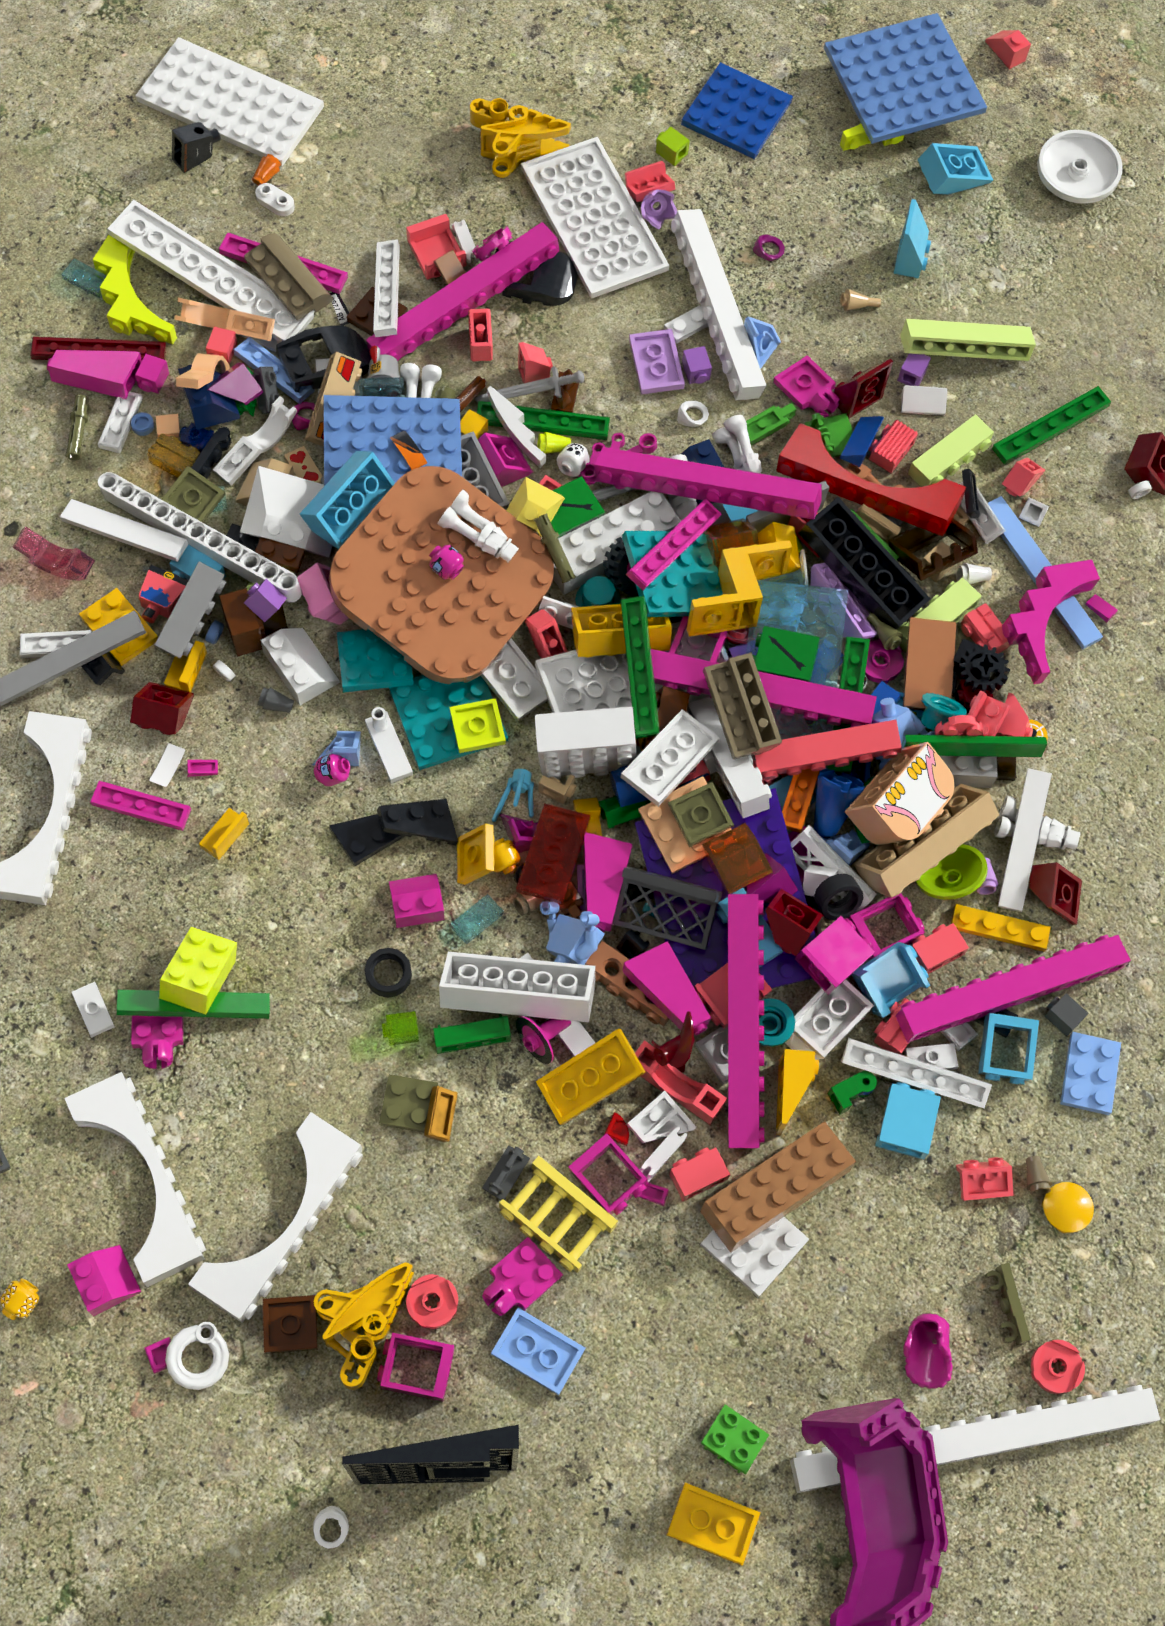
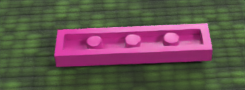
[90,781,191,831]

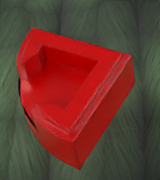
[604,1112,629,1146]

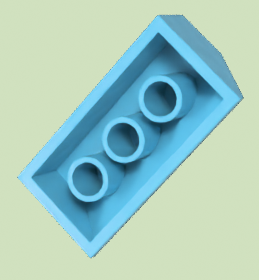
[300,451,395,550]

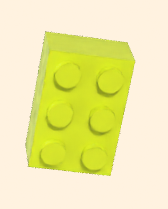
[159,927,237,1015]

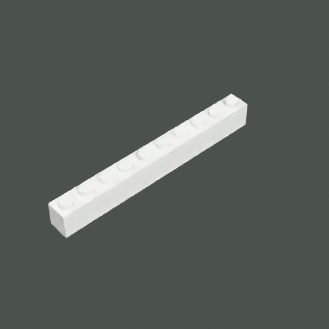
[671,209,766,401]

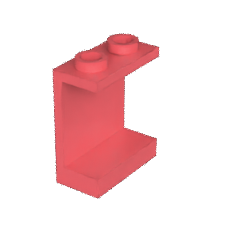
[694,963,772,1028]

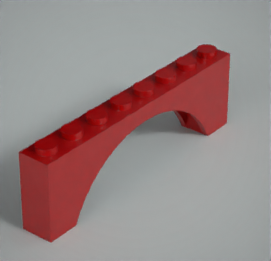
[776,423,966,536]

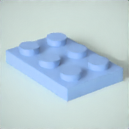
[1060,1032,1121,1115]
[491,1308,585,1396]

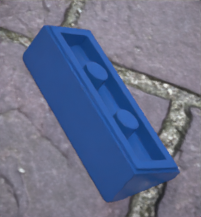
[840,416,884,467]

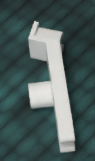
[451,220,478,263]
[639,1127,687,1182]

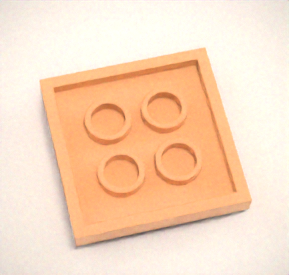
[638,776,737,874]

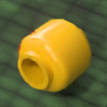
[494,838,520,875]

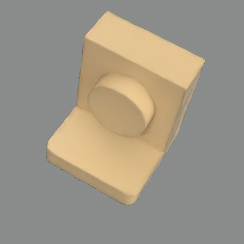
[538,774,577,804]

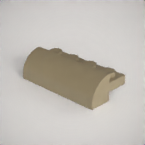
[244,233,333,321]
[703,653,782,760]

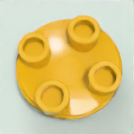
[1042,1182,1094,1233]

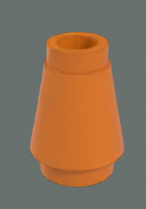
[252,154,281,186]

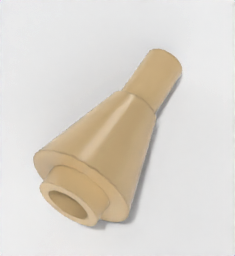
[840,289,881,311]

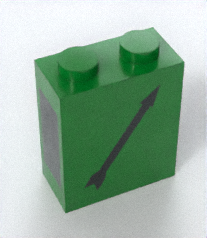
[551,476,605,538]
[752,626,820,682]

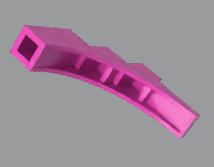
[1002,560,1100,684]

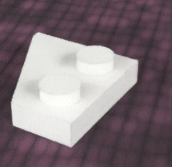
[626,1090,696,1143]

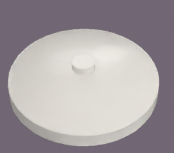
[1037,130,1122,204]

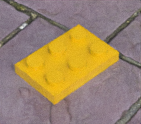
[79,588,158,666]

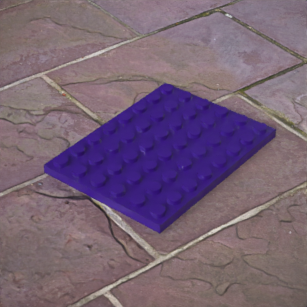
[635,788,816,1005]

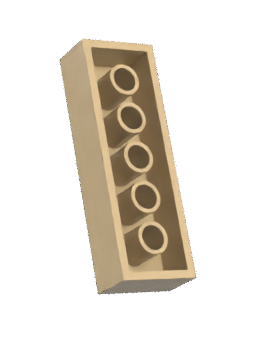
[854,784,1000,898]

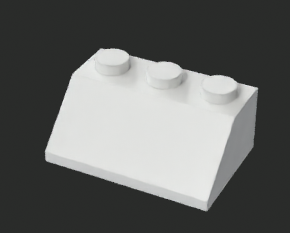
[261,628,340,705]

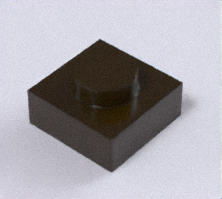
[996,757,1017,781]

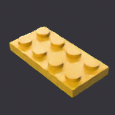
[536,1029,646,1125]

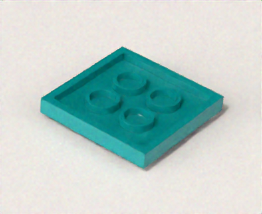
[337,629,414,693]

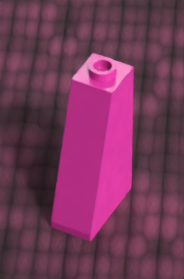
[47,350,142,399]
[583,832,633,932]
[622,941,711,1035]

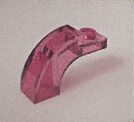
[13,527,95,581]

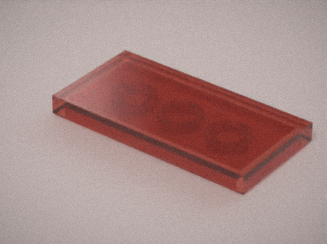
[516,803,591,904]

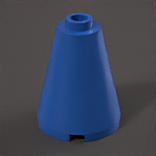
[813,769,865,839]

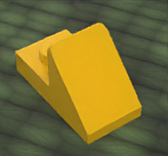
[573,798,602,845]

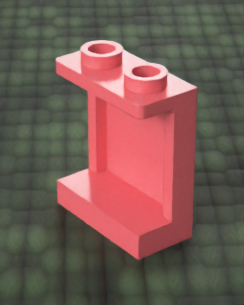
[406,214,467,280]

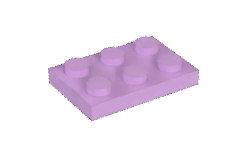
[629,329,685,395]

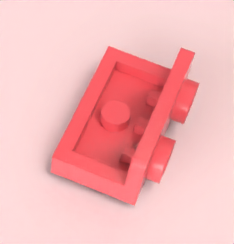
[625,161,675,202]

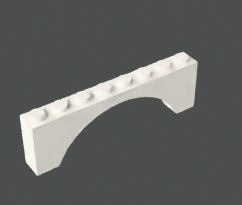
[0,711,92,905]
[64,1072,206,1287]
[188,1112,363,1323]

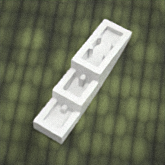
[487,386,546,468]

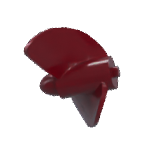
[651,1011,695,1073]

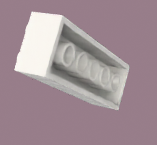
[553,491,681,595]
[439,952,595,1022]

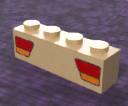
[304,352,362,447]

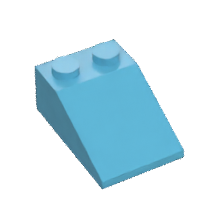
[917,143,993,195]
[894,199,931,278]

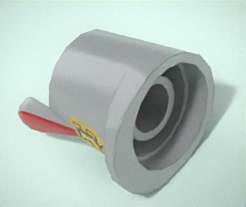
[365,345,401,397]

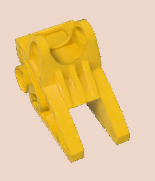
[470,98,571,178]
[314,1262,414,1390]

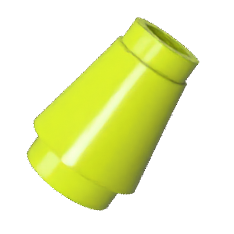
[537,432,571,454]

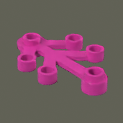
[578,433,657,489]

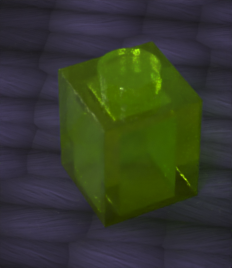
[382,1011,419,1046]

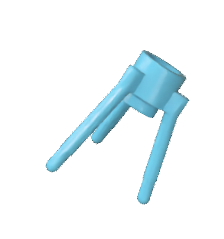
[492,769,534,822]

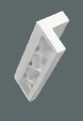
[791,825,876,917]

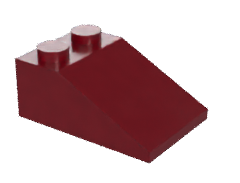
[834,358,893,419]

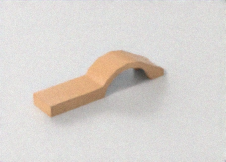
[174,297,275,341]
[176,353,230,389]

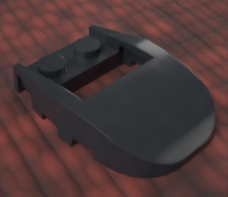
[495,241,578,306]
[276,325,372,392]

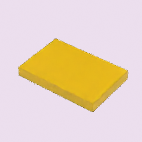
[666,1483,761,1566]

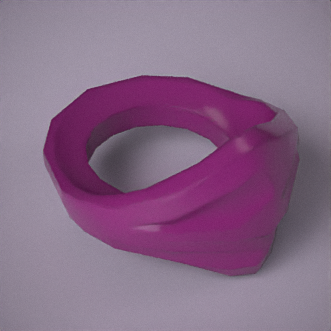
[753,234,785,261]

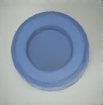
[131,413,154,436]
[205,620,224,644]

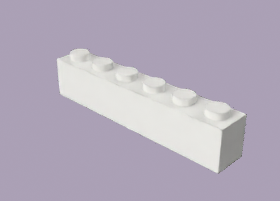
[688,696,772,818]

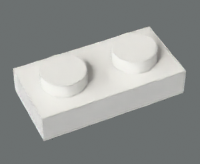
[664,305,708,344]

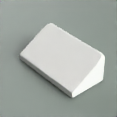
[901,385,947,416]

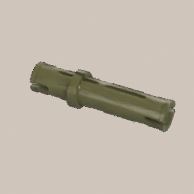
[65,394,89,460]
[533,513,576,583]

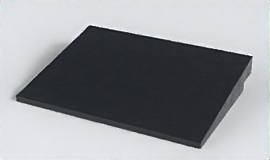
[342,1424,519,1485]

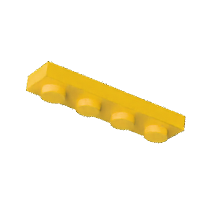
[951,904,1051,952]

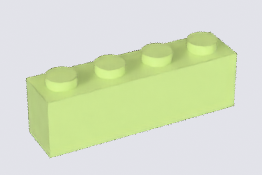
[908,414,994,487]
[897,577,982,653]

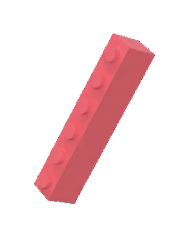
[755,720,902,780]

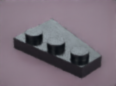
[377,799,458,846]
[329,814,405,866]

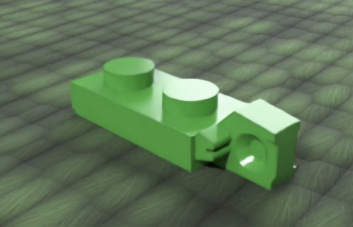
[746,403,797,445]

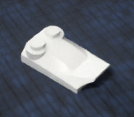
[785,980,874,1060]

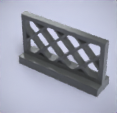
[613,867,723,950]

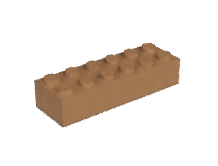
[700,1121,856,1253]

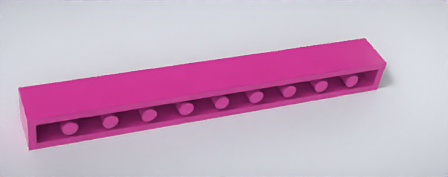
[366,222,560,361]
[594,447,822,520]
[651,649,877,728]
[728,894,765,1148]
[896,935,1131,1043]

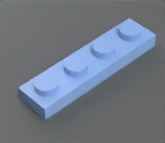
[234,337,315,404]

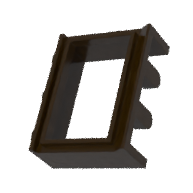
[888,518,978,581]

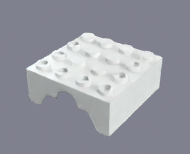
[535,706,636,779]

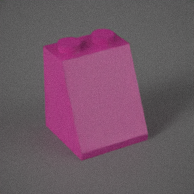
[795,916,875,995]

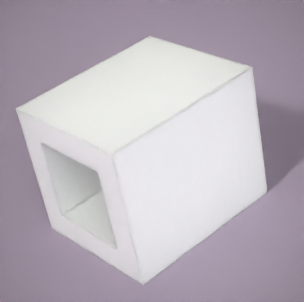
[803,865,839,896]

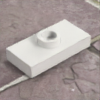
[72,982,115,1038]
[904,1043,959,1070]

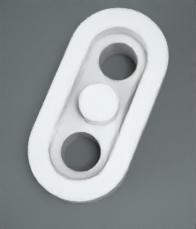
[255,183,295,216]

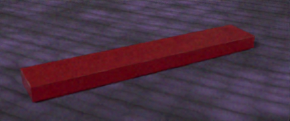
[30,337,167,360]

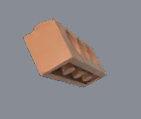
[585,941,669,1027]

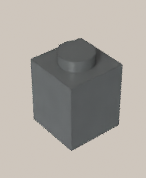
[1045,993,1089,1037]

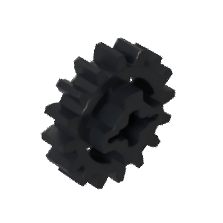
[958,645,1010,694]

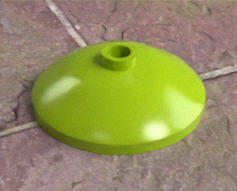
[916,844,988,900]

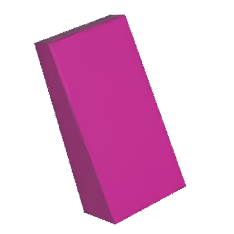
[1085,594,1118,623]
[187,760,218,777]
[639,1183,669,1206]

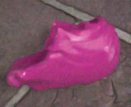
[903,1313,953,1389]

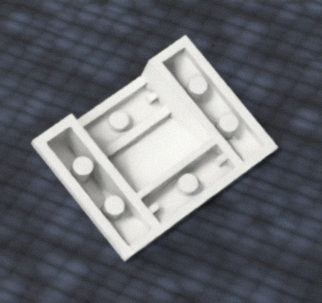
[240,466,333,558]

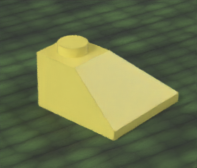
[506,477,565,537]

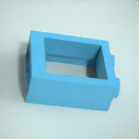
[978,1013,1039,1085]

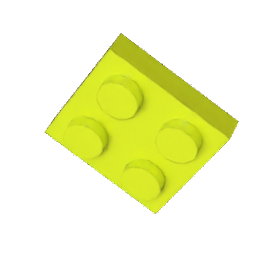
[450,698,506,753]

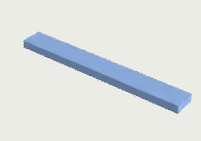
[988,496,1103,650]

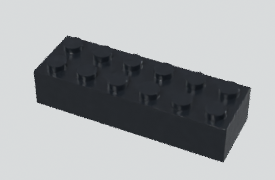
[799,497,931,630]

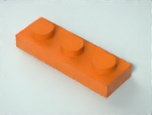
[782,769,820,833]

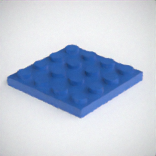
[681,62,793,159]

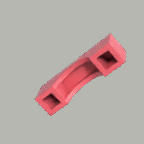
[635,1040,727,1125]

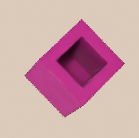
[135,354,169,394]

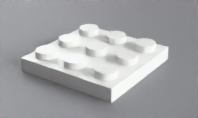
[700,1217,809,1298]

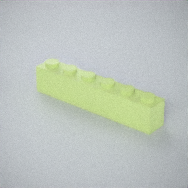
[900,319,1036,361]

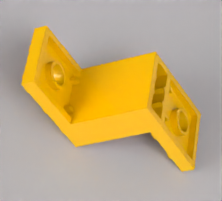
[687,540,792,637]

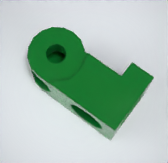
[827,1071,877,1115]

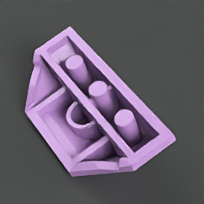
[810,563,877,639]

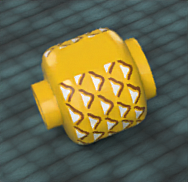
[0,1278,39,1320]

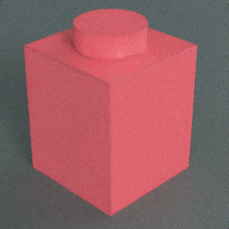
[206,326,237,365]

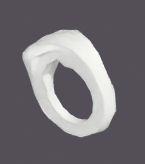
[677,401,709,427]
[313,1506,349,1549]

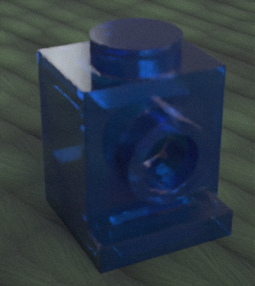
[179,422,214,456]

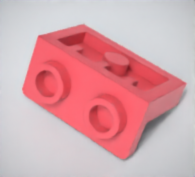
[968,691,1010,736]
[956,1157,1014,1201]

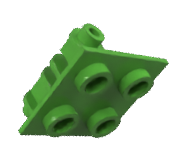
[804,413,853,457]
[700,1405,769,1475]

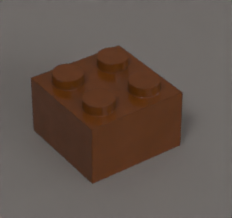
[219,588,266,657]

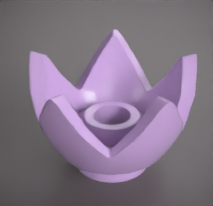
[641,190,677,230]

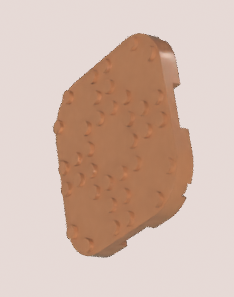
[329,466,554,684]

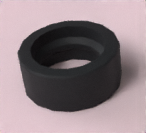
[814,874,864,920]
[364,948,412,998]

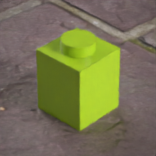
[656,126,690,166]

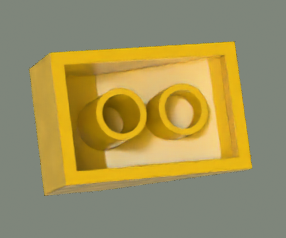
[776,1049,819,1136]

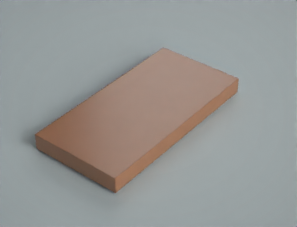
[903,617,956,711]

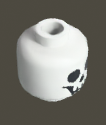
[557,443,590,477]

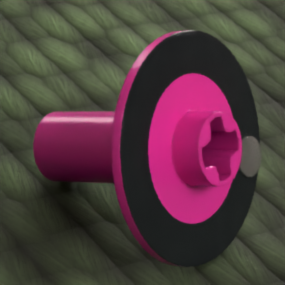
[516,1016,571,1064]

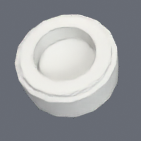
[1128,481,1152,499]
[213,660,236,682]

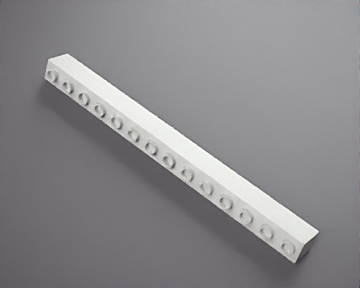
[790,1385,1160,1493]

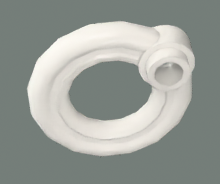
[165,1322,229,1390]

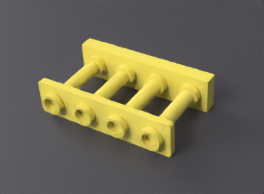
[499,1156,618,1273]

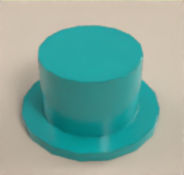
[575,576,621,607]
[921,693,967,731]
[759,998,795,1047]

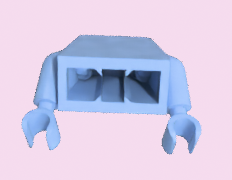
[871,698,935,770]
[540,901,605,965]

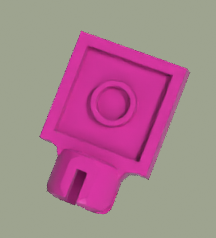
[773,355,840,417]
[131,1016,183,1069]
[482,1237,563,1316]

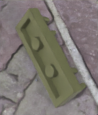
[985,1263,1031,1346]

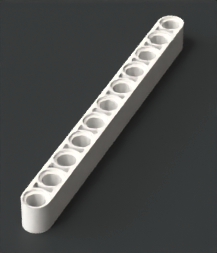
[98,472,302,603]

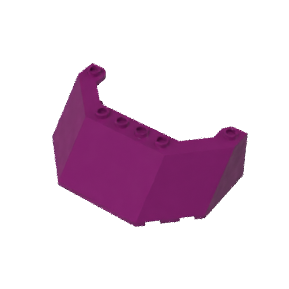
[801,1398,948,1626]

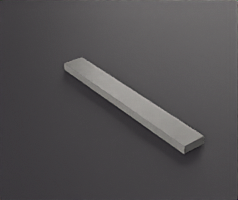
[0,610,146,706]

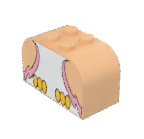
[845,742,954,845]

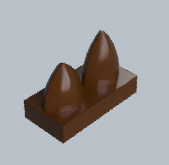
[551,369,580,413]

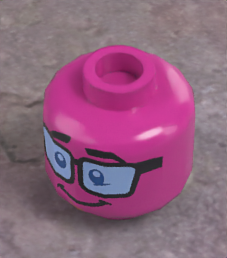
[429,545,464,580]
[314,754,350,787]

